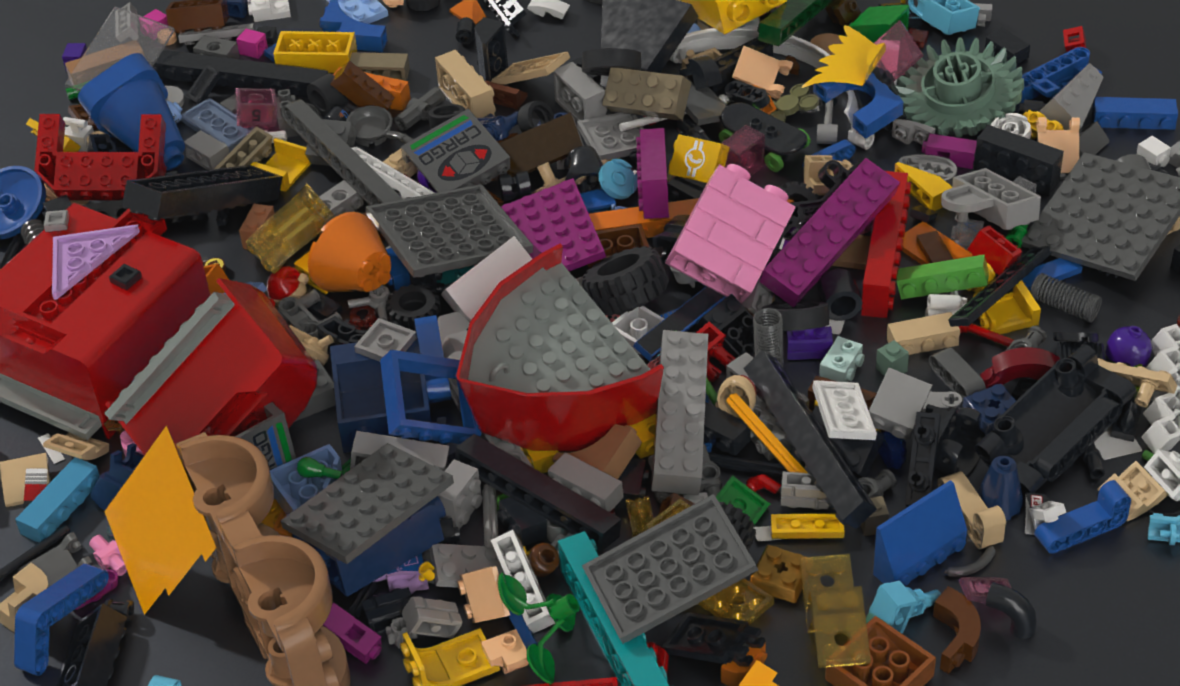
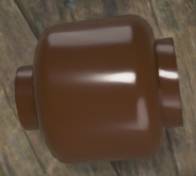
[526,543,560,578]

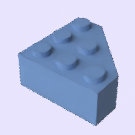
[270,444,343,515]

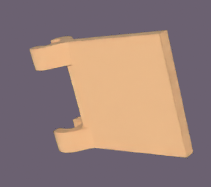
[732,46,793,100]
[1036,117,1080,174]

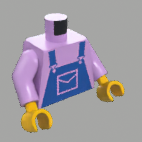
[373,553,435,594]

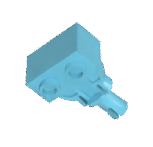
[865,580,941,634]

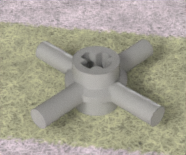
[348,285,393,321]

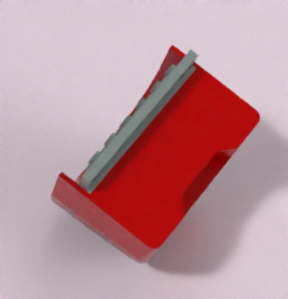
[105,278,317,455]

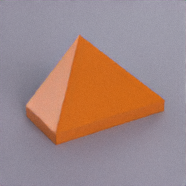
[449,0,487,25]

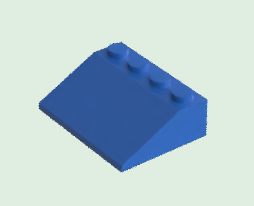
[873,480,967,587]

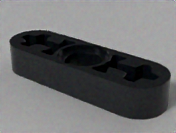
[724,81,770,109]

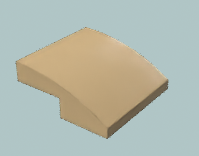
[43,432,109,460]
[0,453,51,507]
[1097,461,1169,522]

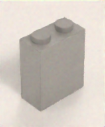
[869,368,932,440]

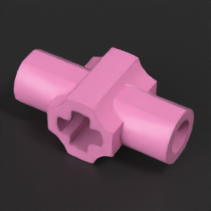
[89,535,127,576]

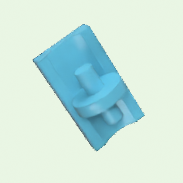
[1147,513,1180,545]

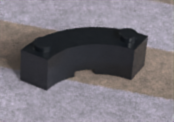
[317,316,400,352]

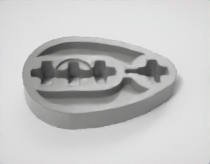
[899,155,957,185]

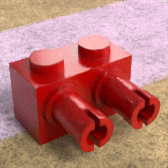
[967,226,1022,275]
[696,321,736,382]

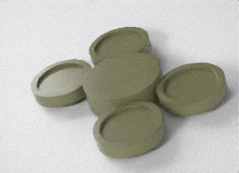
[769,84,819,122]

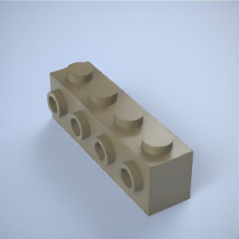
[214,126,273,169]

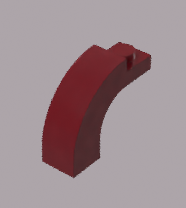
[980,347,1060,389]

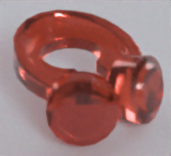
[349,305,377,329]

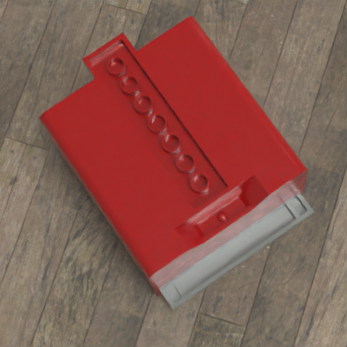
[0,203,211,440]

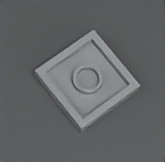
[354,318,417,362]

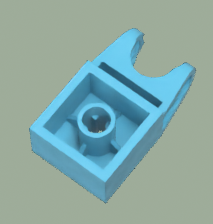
[908,0,980,35]

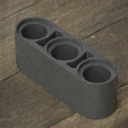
[929,347,986,401]

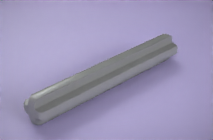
[482,484,498,550]

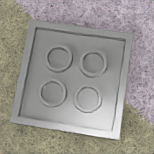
[577,112,644,161]

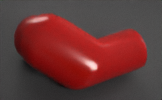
[746,474,781,495]
[647,642,669,674]

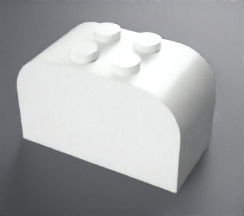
[441,236,532,321]

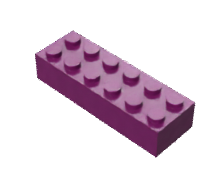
[636,128,669,219]

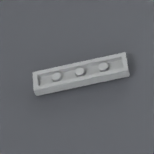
[178,23,255,45]

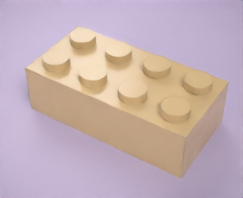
[435,50,496,118]

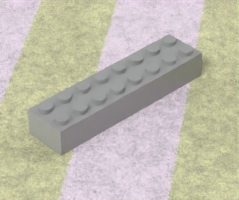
[651,330,708,495]

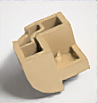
[804,155,853,195]
[0,563,49,633]

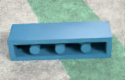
[15,457,100,543]

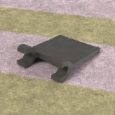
[18,532,95,587]

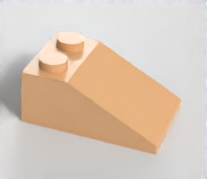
[457,566,510,623]

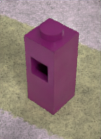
[922,134,977,169]
[322,603,382,664]

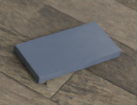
[181,98,255,153]

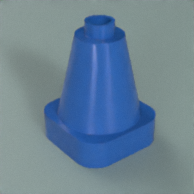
[78,53,185,170]

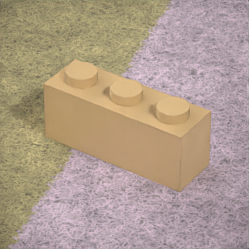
[887,312,960,355]

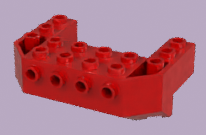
[34,114,167,201]

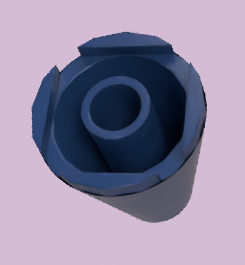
[977,456,1024,521]

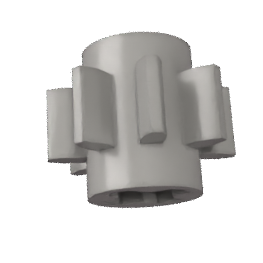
[386,618,417,649]

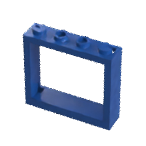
[380,350,481,444]

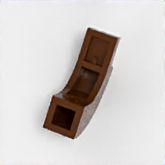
[933,586,981,674]

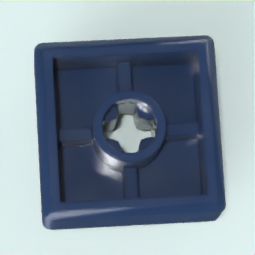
[962,384,1016,436]

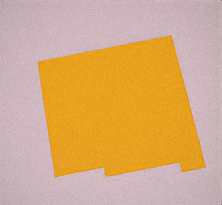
[104,426,217,615]

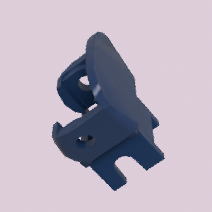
[90,443,144,511]

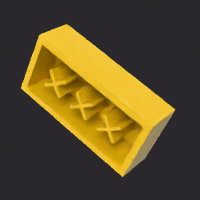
[273,31,357,73]

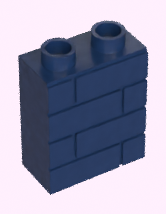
[330,338,432,453]
[286,496,446,597]

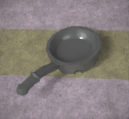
[346,105,413,147]

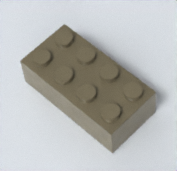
[602,68,691,121]

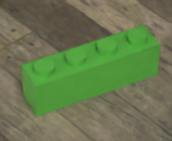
[896,254,989,300]

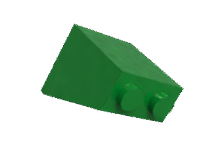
[849,5,909,45]

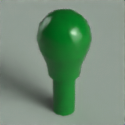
[296,457,343,479]

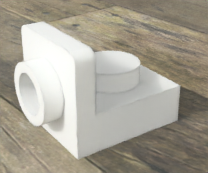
[1029,501,1066,530]

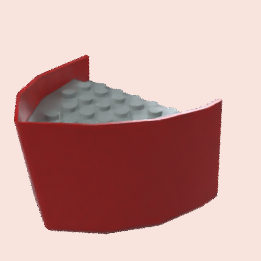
[456,243,664,451]

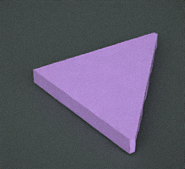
[52,225,140,300]

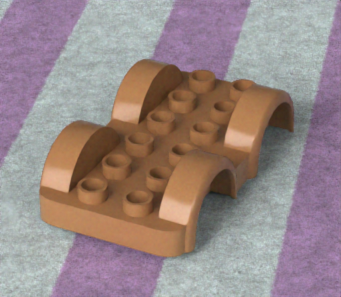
[176,432,350,686]

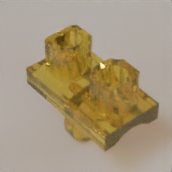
[625,496,655,537]

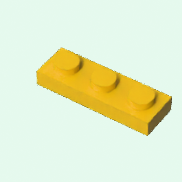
[771,514,845,539]

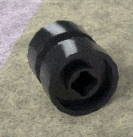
[498,171,532,202]

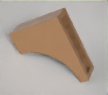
[552,424,642,479]

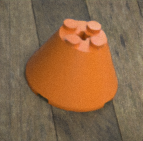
[308,212,391,292]

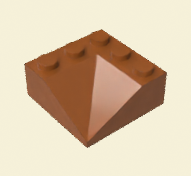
[825,616,936,686]

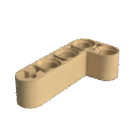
[938,471,1006,549]

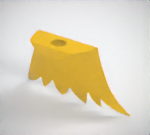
[802,25,886,88]

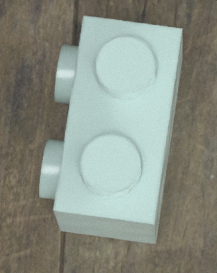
[819,336,865,382]

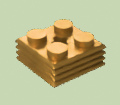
[750,545,812,603]

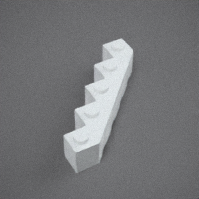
[1141,324,1180,454]

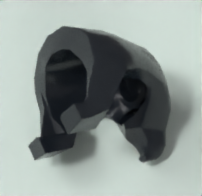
[564,146,603,193]

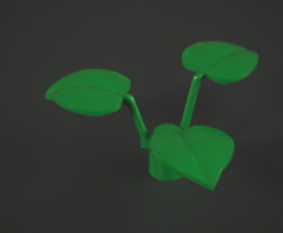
[498,572,580,685]

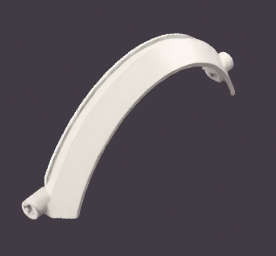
[669,27,875,150]

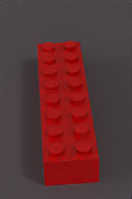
[861,171,911,318]

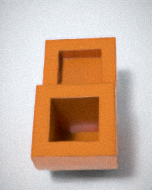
[721,642,767,686]

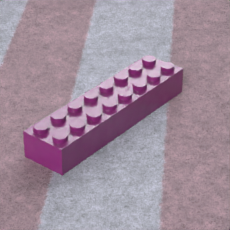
[759,158,900,308]

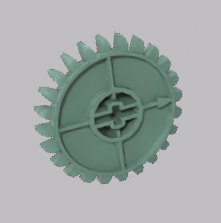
[895,37,1024,138]

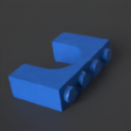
[813,73,904,139]

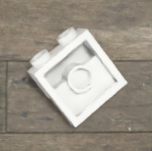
[247,0,291,22]

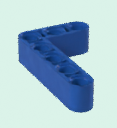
[1020,47,1090,103]
[14,563,109,676]

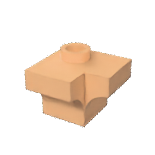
[481,629,529,674]

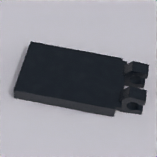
[662,612,766,667]

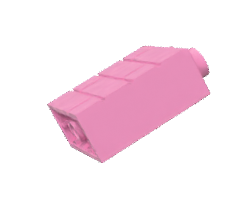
[665,164,796,304]

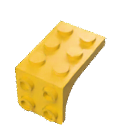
[400,628,500,686]

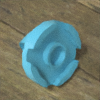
[599,158,638,199]

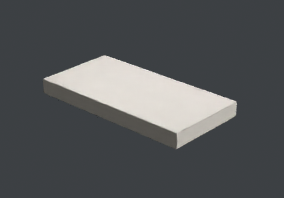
[812,380,877,440]

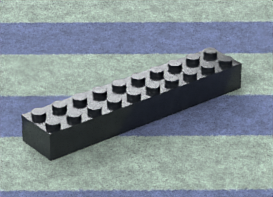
[122,165,283,221]

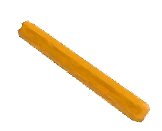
[726,393,808,473]

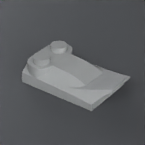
[438,311,470,382]

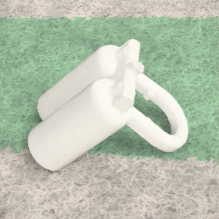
[925,291,967,317]

